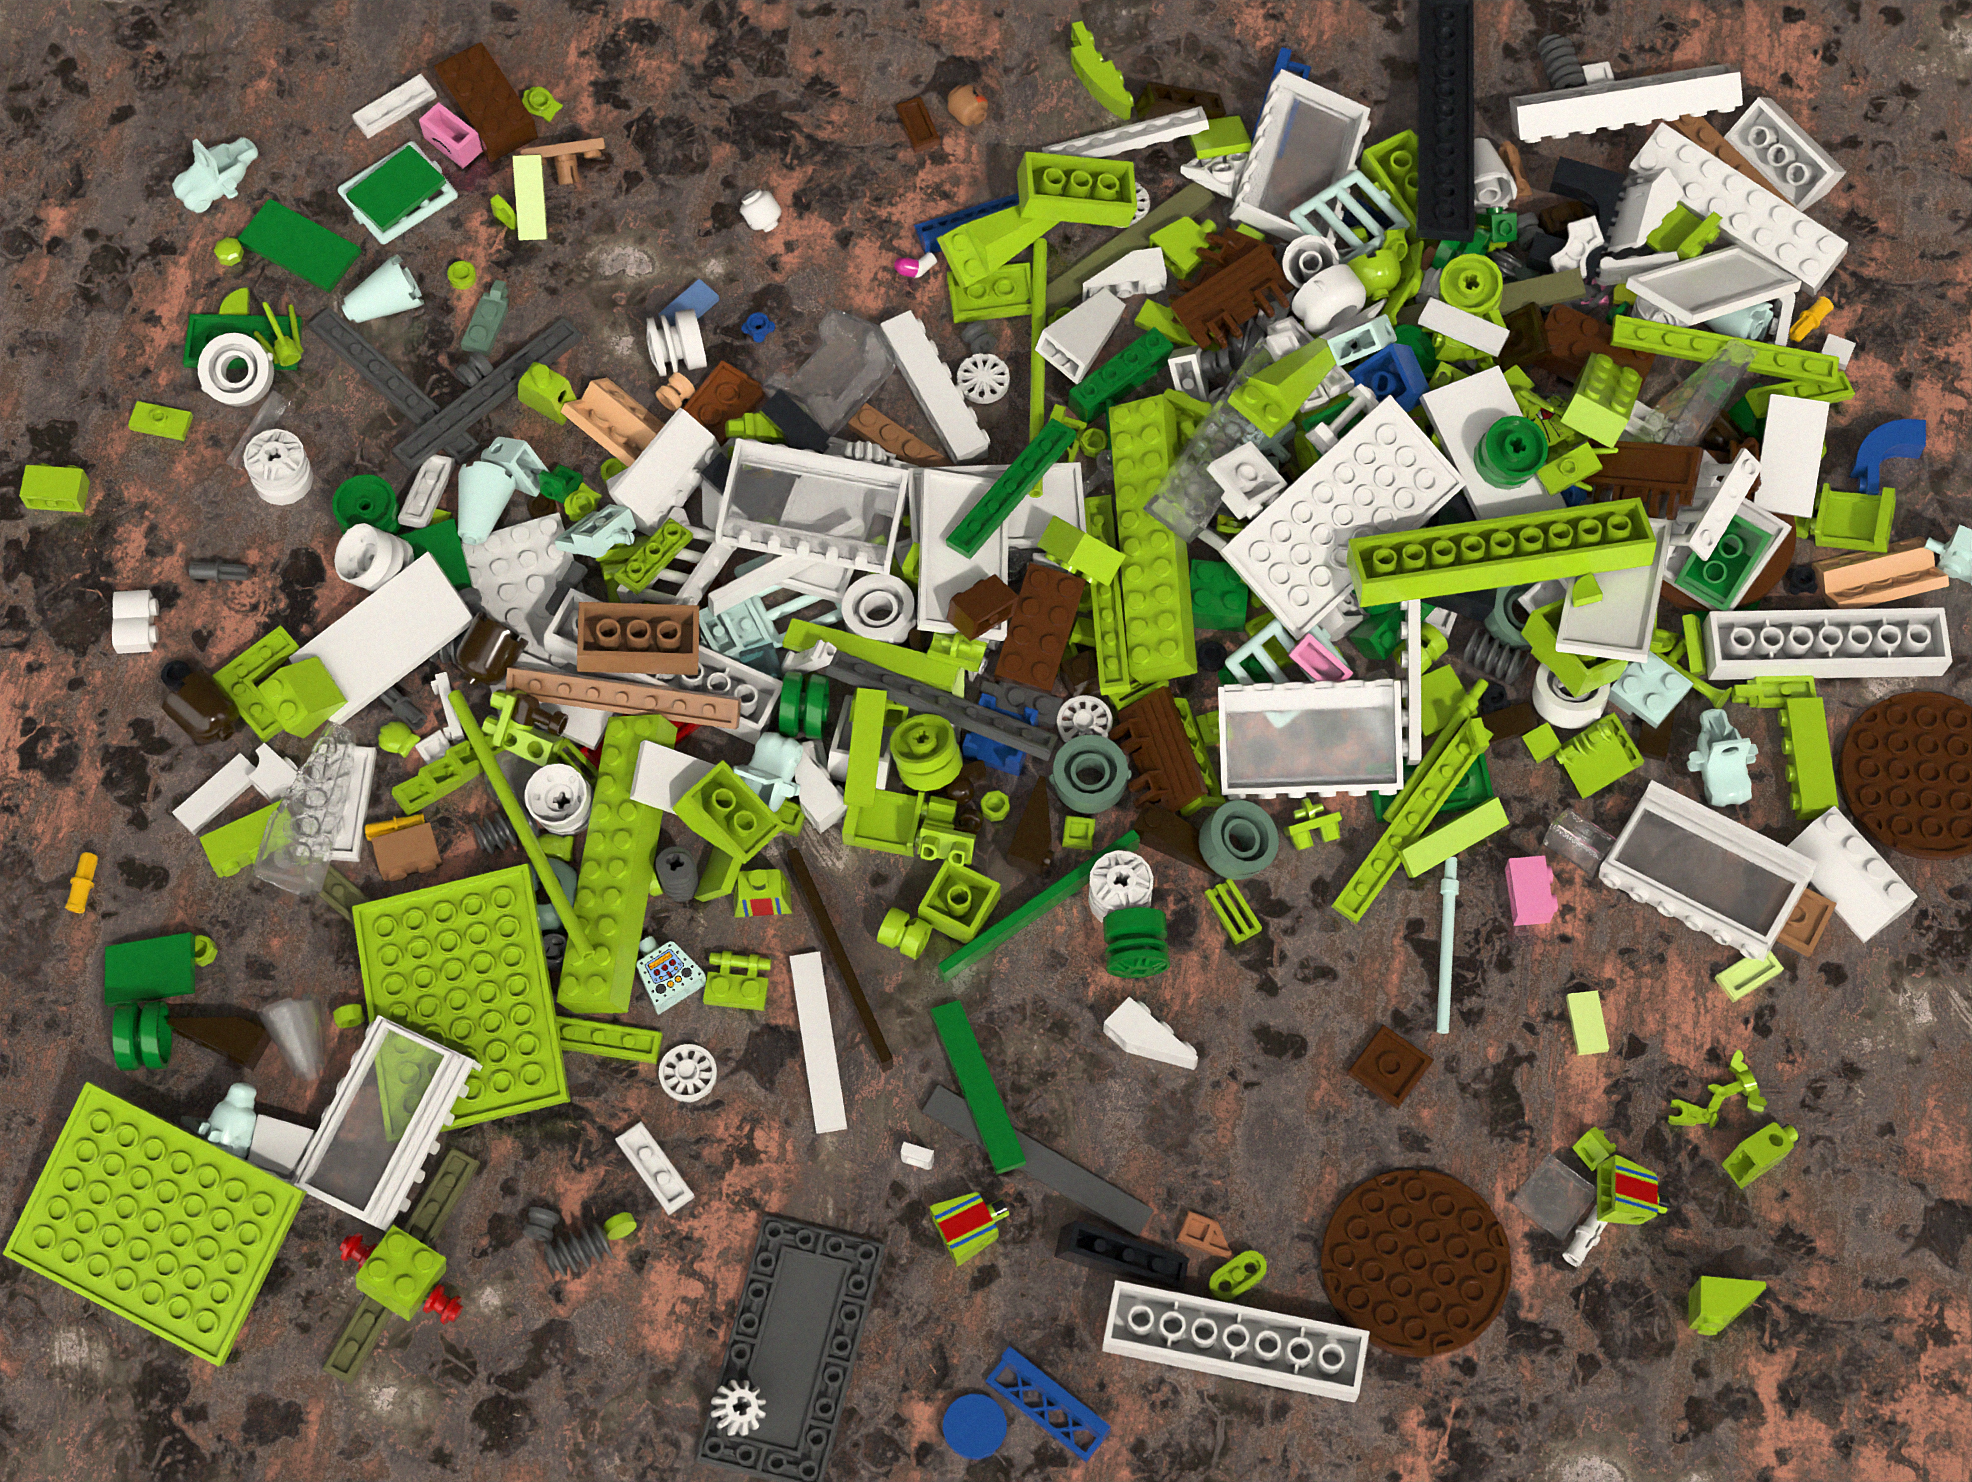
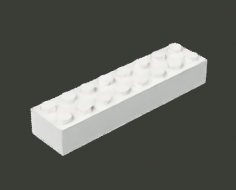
[1509,63,1743,143]
[1628,122,1848,297]
[544,588,783,745]
[1702,608,1952,680]
[1102,1280,1369,1403]

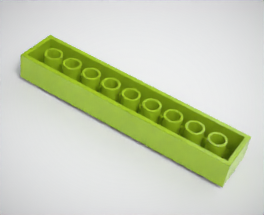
[1109,394,1198,685]
[1347,497,1657,607]
[556,714,678,1013]

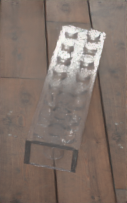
[1143,336,1275,544]

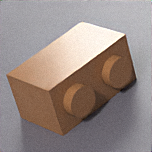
[371,822,443,882]

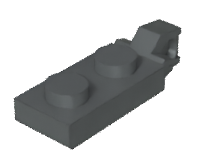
[979,681,1063,729]

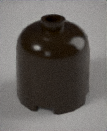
[455,611,529,687]
[162,669,240,745]

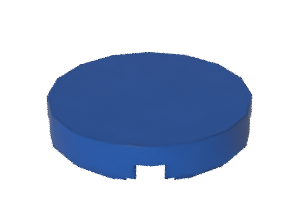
[943,1394,1007,1460]

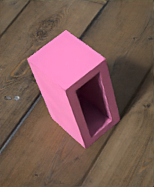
[419,102,482,169]
[1287,633,1353,688]
[1505,856,1558,926]

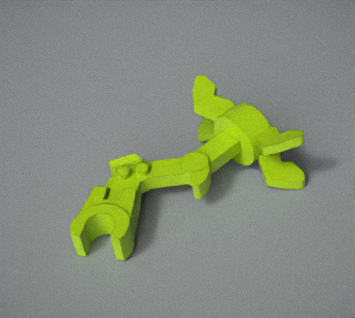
[1667,1049,1767,1128]

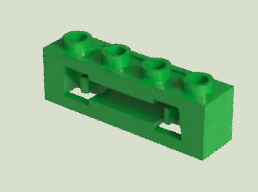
[1068,326,1173,426]

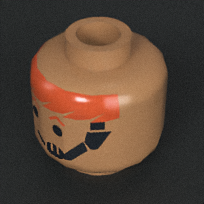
[948,85,988,126]

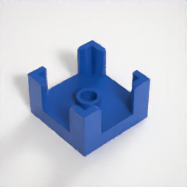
[963,693,1039,776]

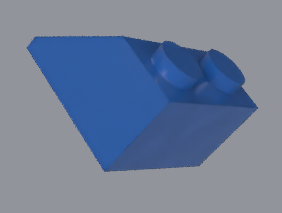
[1349,343,1431,412]

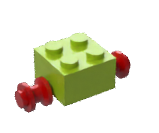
[339,1225,464,1325]

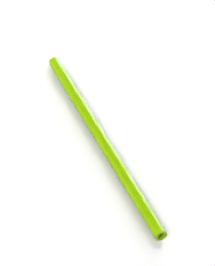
[1028,238,1047,498]
[448,690,595,960]

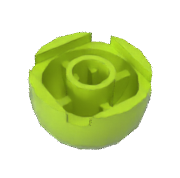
[1345,249,1401,301]

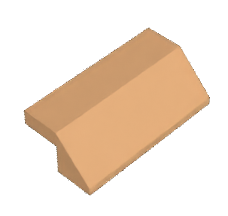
[561,378,665,467]
[1812,536,1949,609]

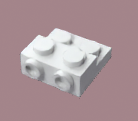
[1207,441,1288,520]

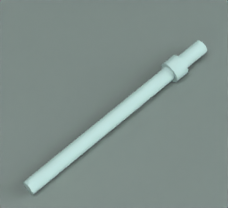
[1437,857,1459,1034]

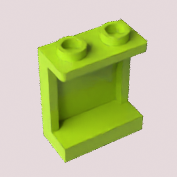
[1810,483,1896,553]
[842,789,929,857]

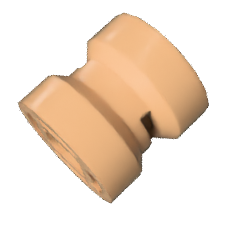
[655,372,695,412]

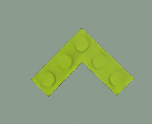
[212,625,300,743]

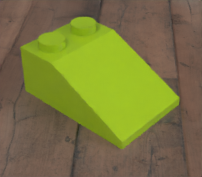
[672,760,786,864]

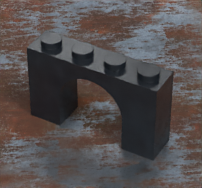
[1525,156,1627,286]
[700,389,831,522]
[1420,494,1497,622]

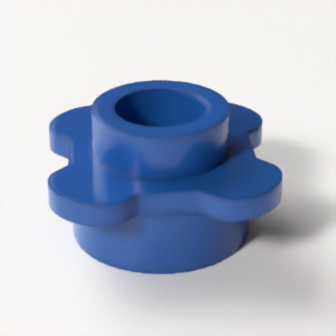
[741,312,775,343]
[1560,485,1587,508]

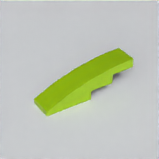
[391,732,510,816]

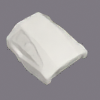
[1180,153,1249,200]

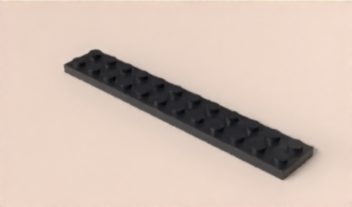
[1416,0,1475,243]

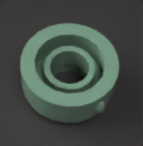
[1484,582,1537,651]
[1049,735,1132,814]
[1199,800,1279,880]
[528,858,579,938]

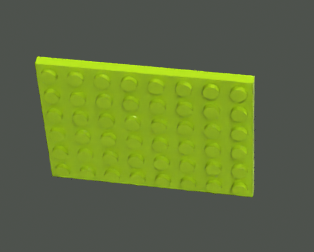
[352,863,570,1144]
[3,1081,307,1367]

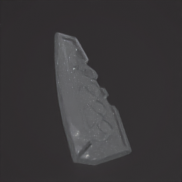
[1631,338,1758,447]
[251,721,357,897]

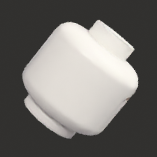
[740,189,782,232]

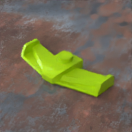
[1379,241,1426,329]

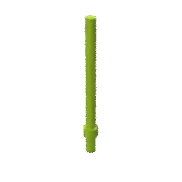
[1383,678,1489,823]

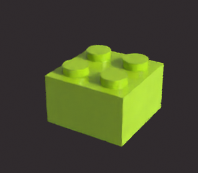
[1037,515,1126,586]
[918,858,1001,944]

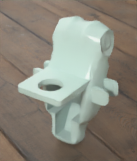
[172,137,258,213]
[1687,709,1758,807]
[733,732,803,813]
[180,1082,257,1159]

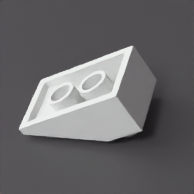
[827,695,897,790]

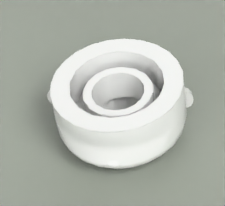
[1292,264,1366,335]
[198,333,274,407]
[842,574,917,646]
[1532,663,1610,729]

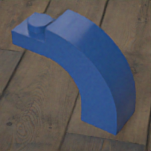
[1849,419,1926,495]

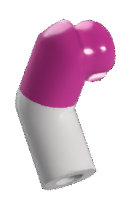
[894,252,937,278]

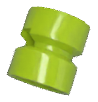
[1392,622,1449,675]
[877,906,933,960]

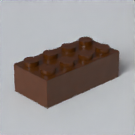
[433,41,538,163]
[1532,303,1656,397]
[994,562,1086,696]

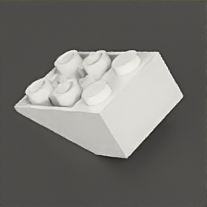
[1601,167,1685,253]

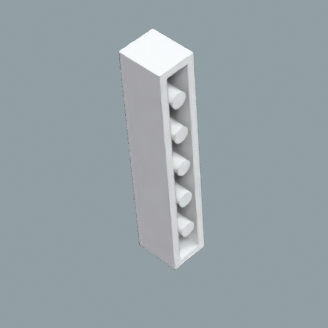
[880,310,991,466]

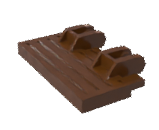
[1167,227,1277,343]
[1169,244,1296,350]
[1581,438,1704,520]
[1108,686,1209,813]

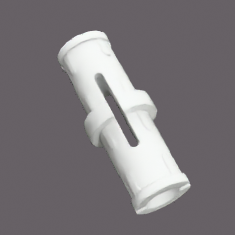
[1563,1205,1608,1267]

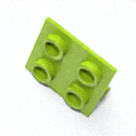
[1555,718,1635,799]

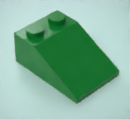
[1674,513,1776,611]

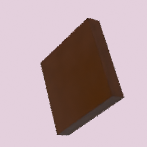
[1347,1024,1434,1110]

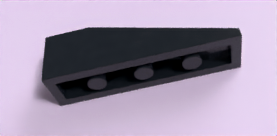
[1054,1221,1190,1290]

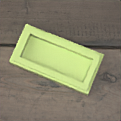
[1714,951,1784,1003]
[1566,990,1609,1056]

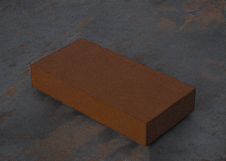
[895,96,941,153]

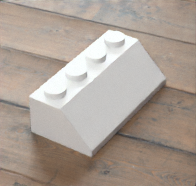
[1724,97,1846,212]
[609,408,724,536]
[1787,806,1918,943]

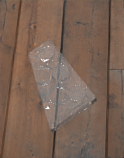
[226,390,291,470]

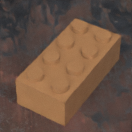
[577,602,700,675]

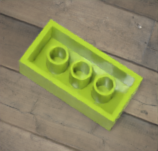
[1360,128,1441,248]
[1017,151,1138,227]
[1560,352,1643,449]

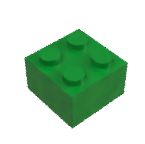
[1190,559,1248,632]

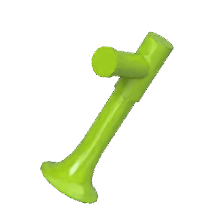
[1655,638,1732,709]

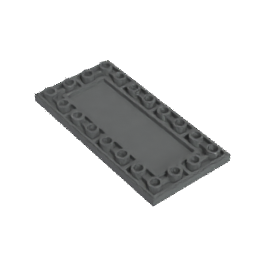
[695,1215,886,1482]

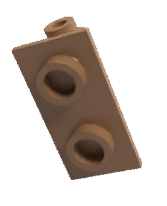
[1497,141,1532,199]

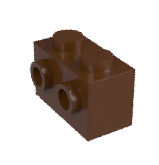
[947,574,1019,642]

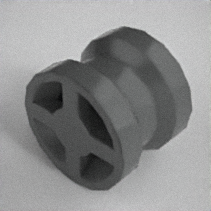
[961,320,997,354]
[522,1207,560,1242]

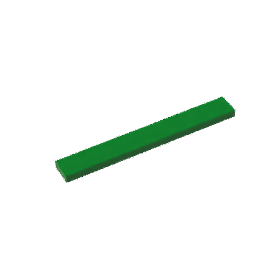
[938,829,1140,984]

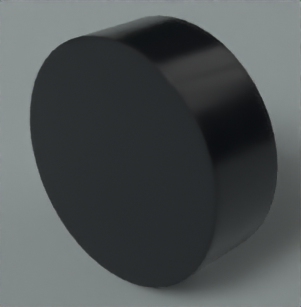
[1197,641,1227,672]
[161,660,192,691]

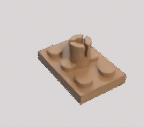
[520,137,607,185]

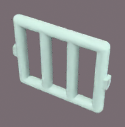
[338,141,458,244]
[1289,170,1410,264]
[734,552,843,648]
[1225,618,1350,729]

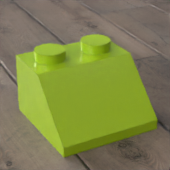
[258,656,348,738]
[1688,1276,1766,1335]

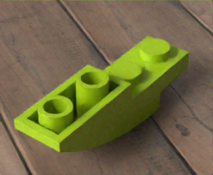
[1071,20,1134,120]

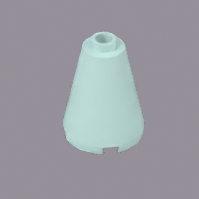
[342,254,424,323]
[1704,302,1774,341]
[458,461,517,546]

